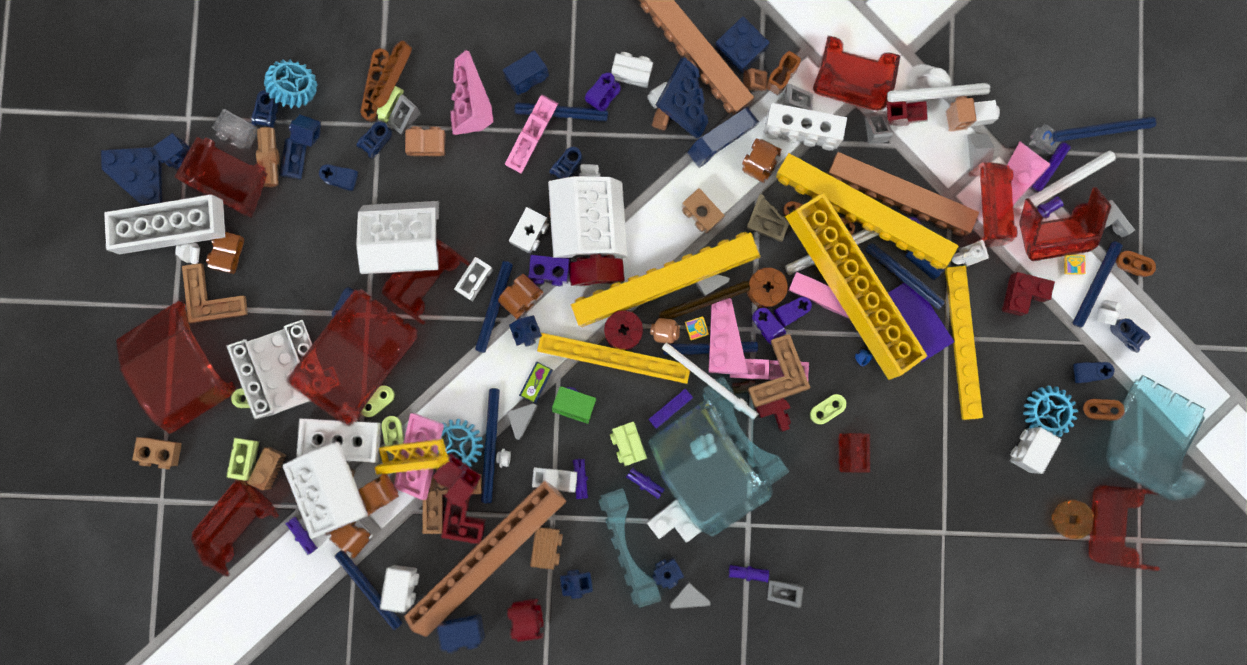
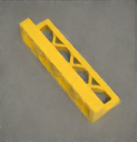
[374,439,449,475]

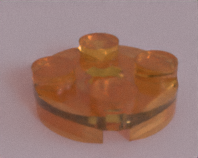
[1052,500,1094,539]

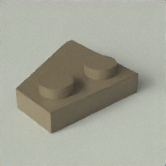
[746,194,789,242]

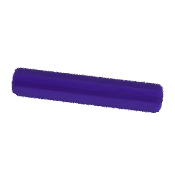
[1032,142,1071,192]

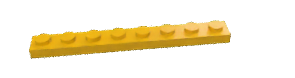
[945,266,983,420]
[537,333,690,384]

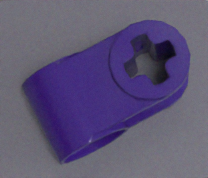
[585,73,621,111]
[773,297,812,327]
[752,308,786,345]

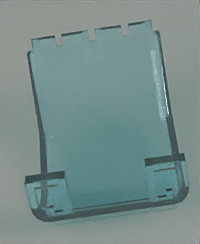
[1106,375,1206,501]
[649,399,773,536]

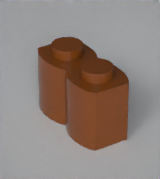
[766,51,801,95]
[206,232,244,274]

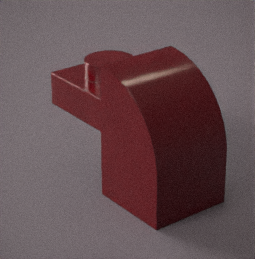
[886,101,928,126]
[756,398,791,432]

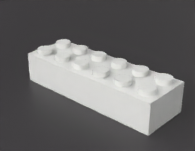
[104,195,225,254]

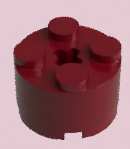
[604,310,643,351]
[508,599,544,642]

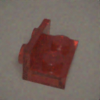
[839,433,870,473]

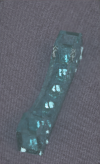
[702,376,789,485]
[599,488,661,608]

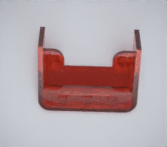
[969,162,1018,247]
[1019,187,1112,261]
[382,238,470,325]
[191,479,279,577]
[1089,485,1165,571]

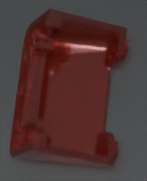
[813,35,901,111]
[175,137,268,218]

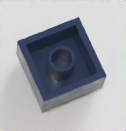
[715,16,770,75]
[437,614,485,653]

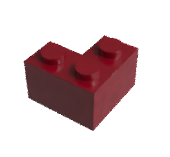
[569,254,625,286]
[1002,272,1055,316]
[433,453,481,507]
[442,497,486,544]

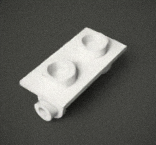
[952,240,989,267]

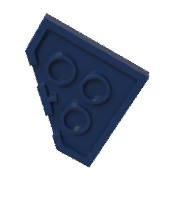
[655,57,708,138]
[101,147,162,205]

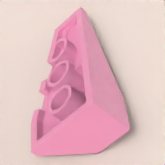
[451,51,493,135]

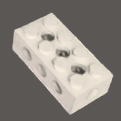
[763,103,847,150]
[297,419,382,462]

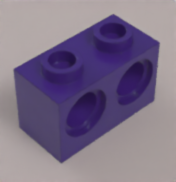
[528,255,570,286]

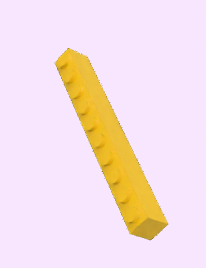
[776,153,958,269]
[571,232,760,327]

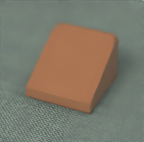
[743,68,767,91]
[652,109,670,130]

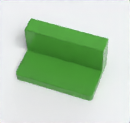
[552,387,596,424]

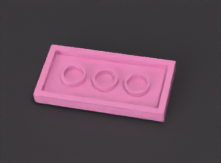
[394,413,444,500]

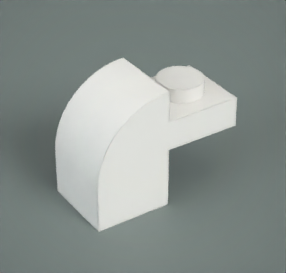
[532,468,577,492]

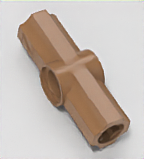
[256,127,280,187]

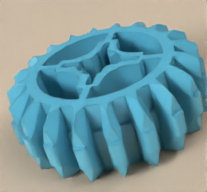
[264,59,317,108]
[1023,386,1078,437]
[438,419,483,467]

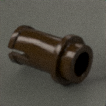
[732,379,756,395]

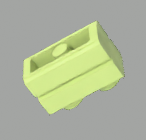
[610,422,647,466]
[227,438,259,480]

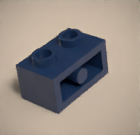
[503,50,549,96]
[153,133,196,170]

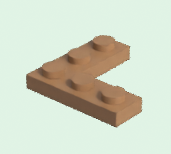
[182,263,248,323]
[748,334,810,408]
[423,474,482,534]

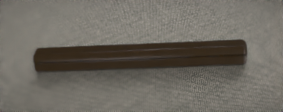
[659,281,750,319]

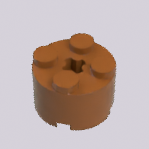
[742,138,782,183]
[747,268,788,308]
[498,274,544,320]
[358,474,399,516]
[325,521,371,558]

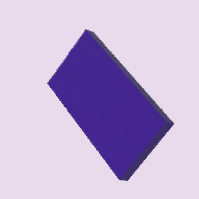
[888,283,954,362]

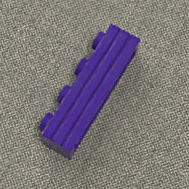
[648,389,693,428]

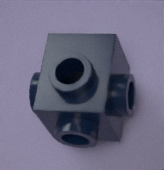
[509,315,542,347]
[652,558,684,589]
[560,569,593,599]

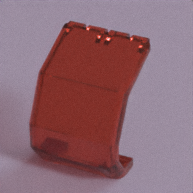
[287,289,418,426]
[116,301,236,434]

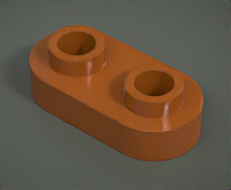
[1116,251,1156,277]
[1083,399,1125,421]

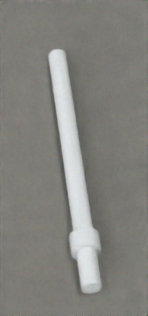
[662,343,758,420]

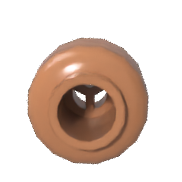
[650,318,680,344]

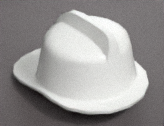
[907,64,951,99]

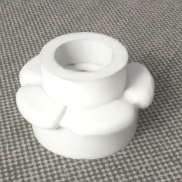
[496,449,511,468]

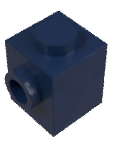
[289,114,321,147]

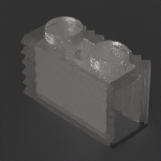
[212,109,258,150]

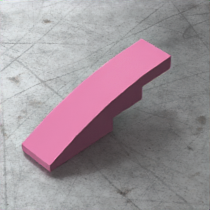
[505,95,558,173]
[788,272,849,318]
[730,359,809,380]

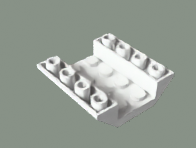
[548,177,627,258]
[357,201,439,274]
[227,320,330,419]
[283,442,368,539]

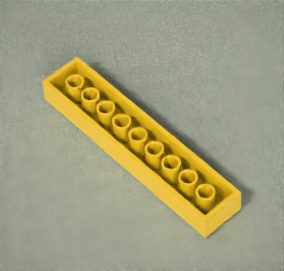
[786,192,927,380]

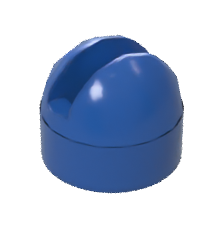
[855,349,872,366]

